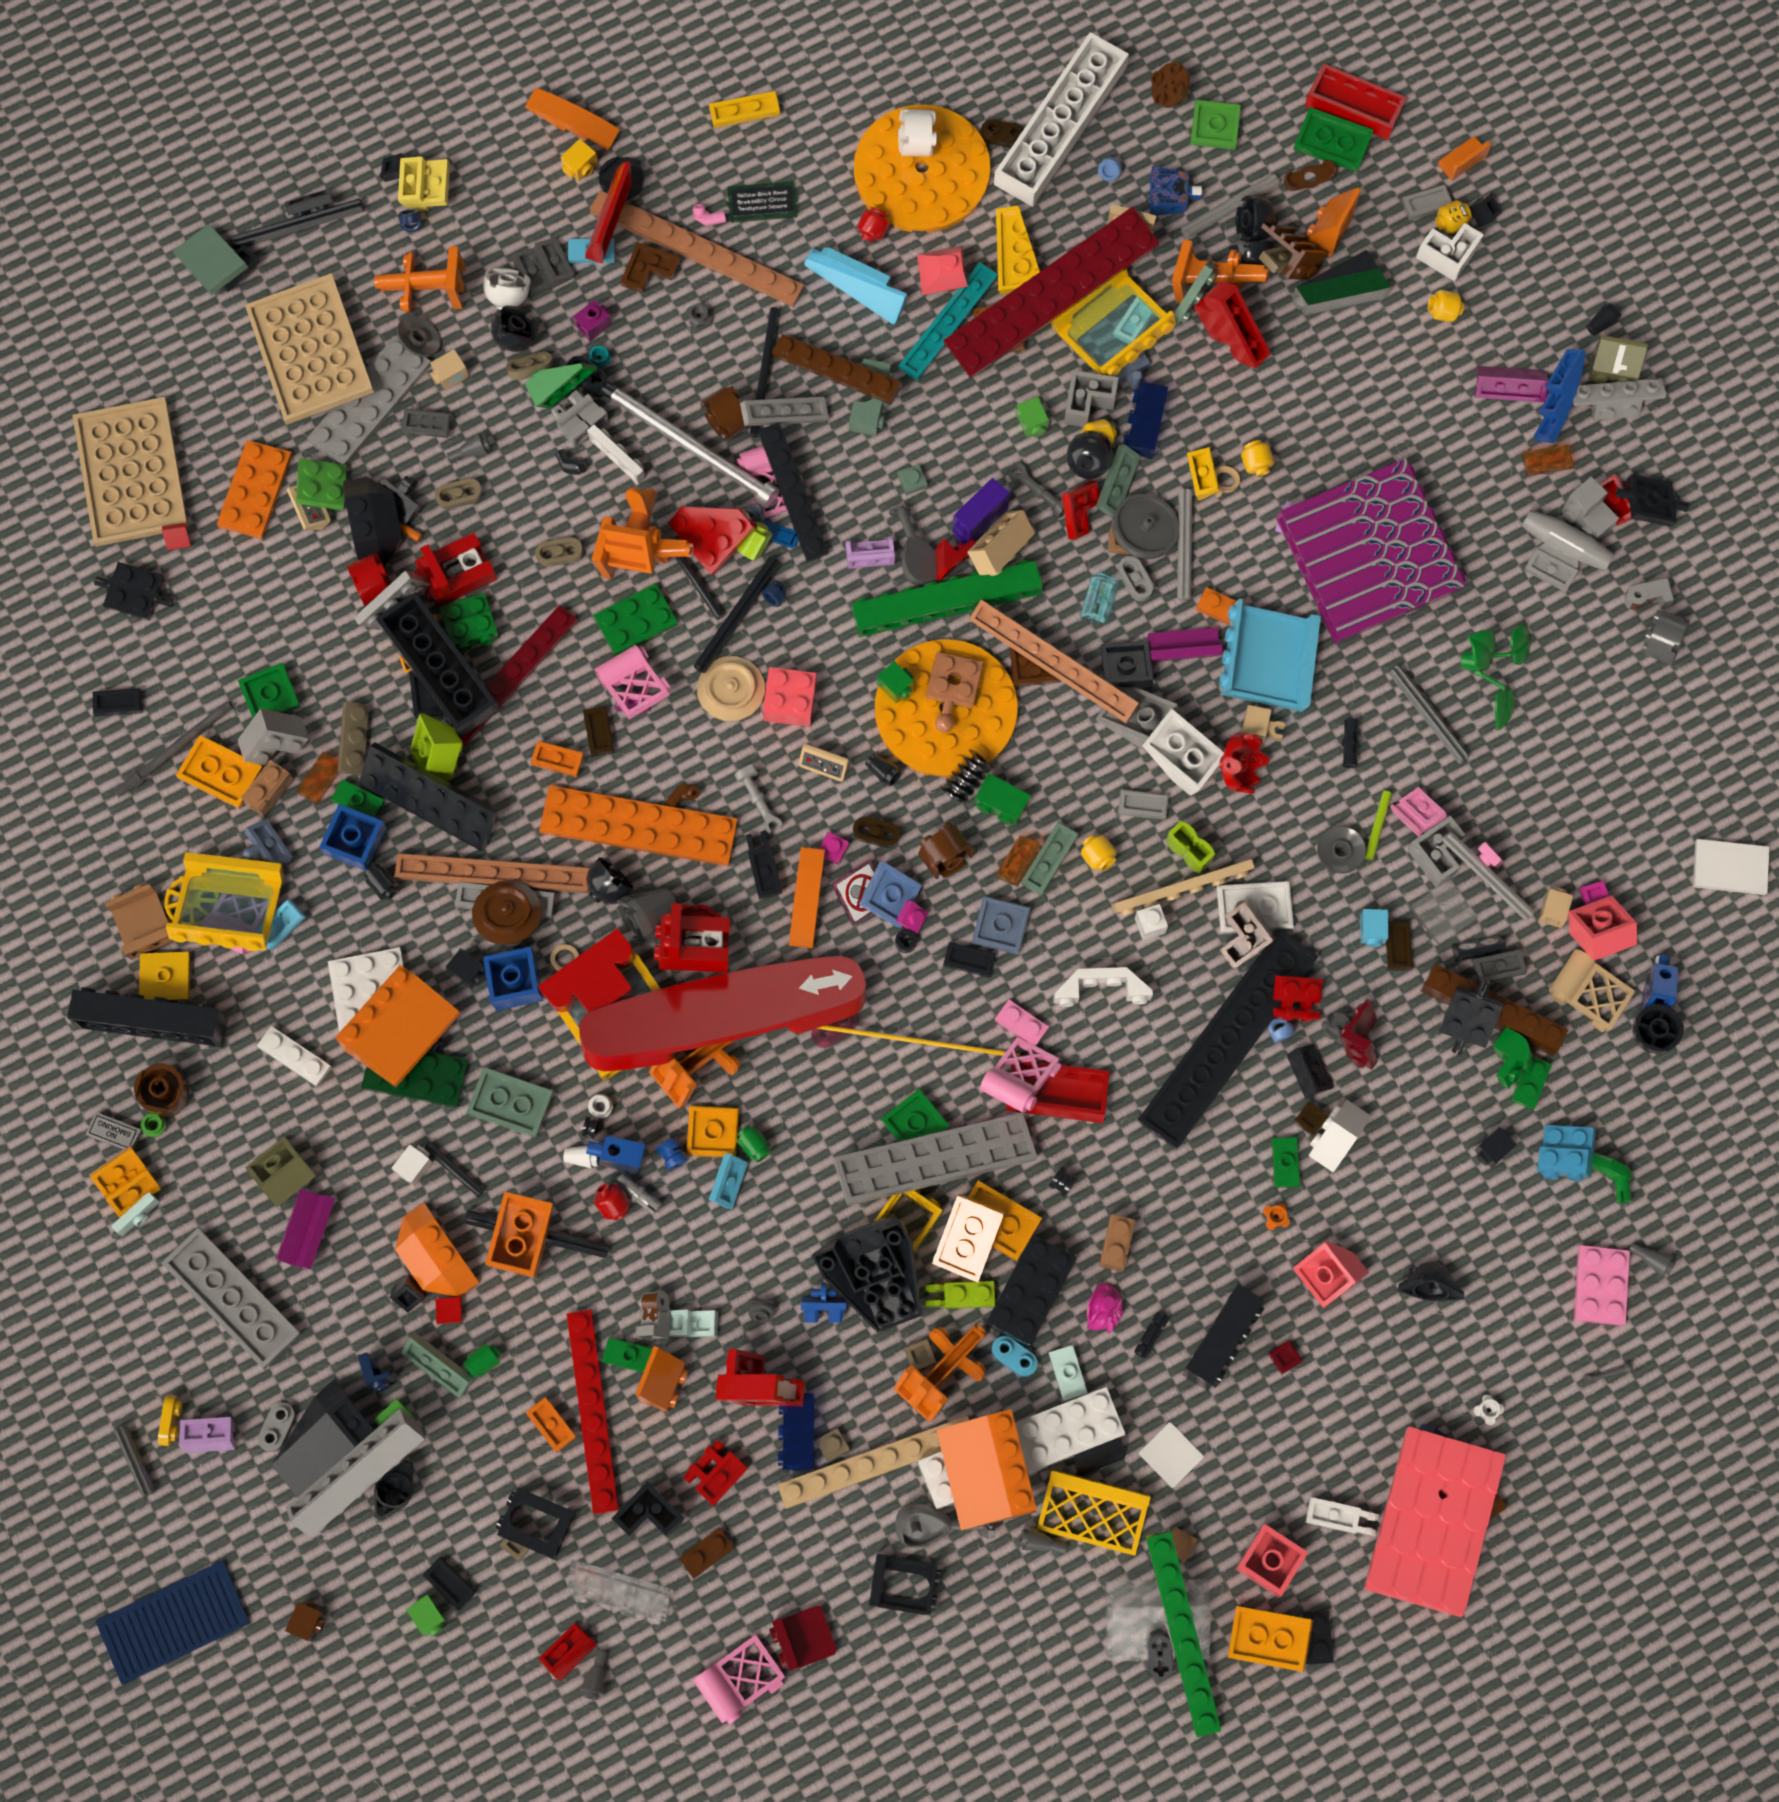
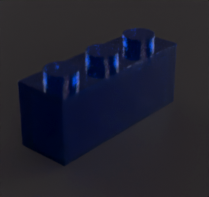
[1123,381,1168,459]
[778,1393,815,1472]

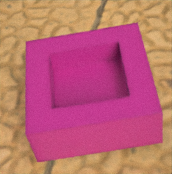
[819,832,849,865]
[1579,881,1609,906]
[896,900,928,934]

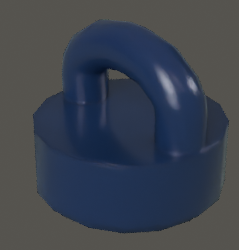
[398,209,423,232]
[762,580,786,607]

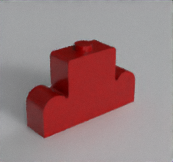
[1194,281,1271,369]
[538,928,634,1013]

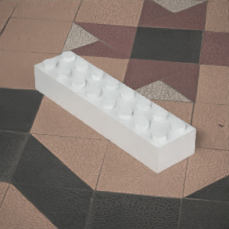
[994,32,1129,207]
[918,1387,1125,1510]

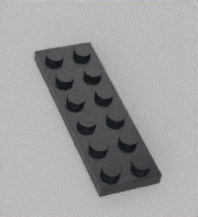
[358,742,499,851]

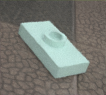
[112,1193,160,1237]
[1048,1345,1088,1402]

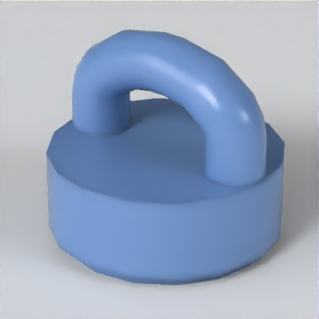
[1098,157,1122,181]
[1268,1018,1296,1043]

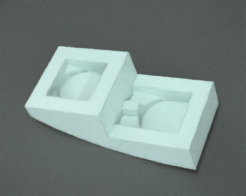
[669,1310,718,1337]

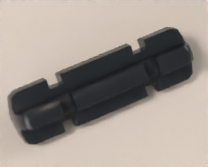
[1134,1312,1169,1359]

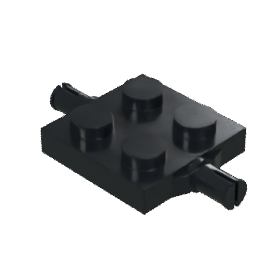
[1615,474,1689,527]
[94,562,174,621]
[1439,979,1503,1055]

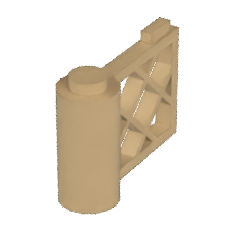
[1549,949,1635,1032]

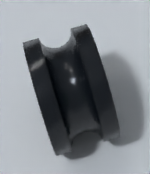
[895,930,917,954]
[582,1115,600,1139]

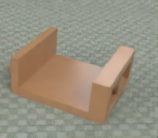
[104,884,174,960]

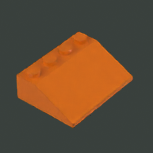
[335,965,461,1087]
[936,1409,1037,1531]

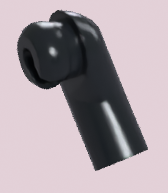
[555,449,587,475]

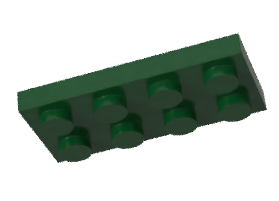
[361,1051,469,1108]

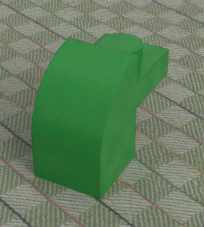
[1493,1027,1534,1089]

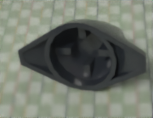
[1398,1262,1464,1301]
[374,1460,413,1520]

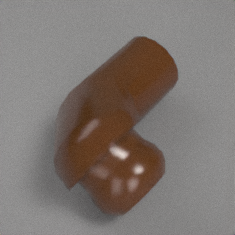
[665,784,700,808]

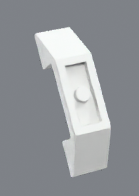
[1053,967,1153,1007]

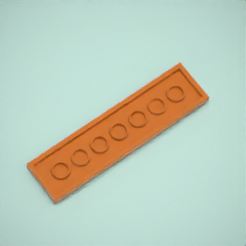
[539,785,738,867]

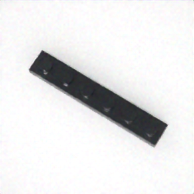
[757,422,829,563]

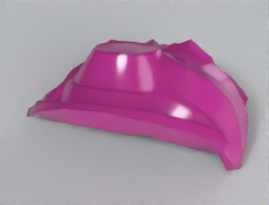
[1087,1283,1123,1334]

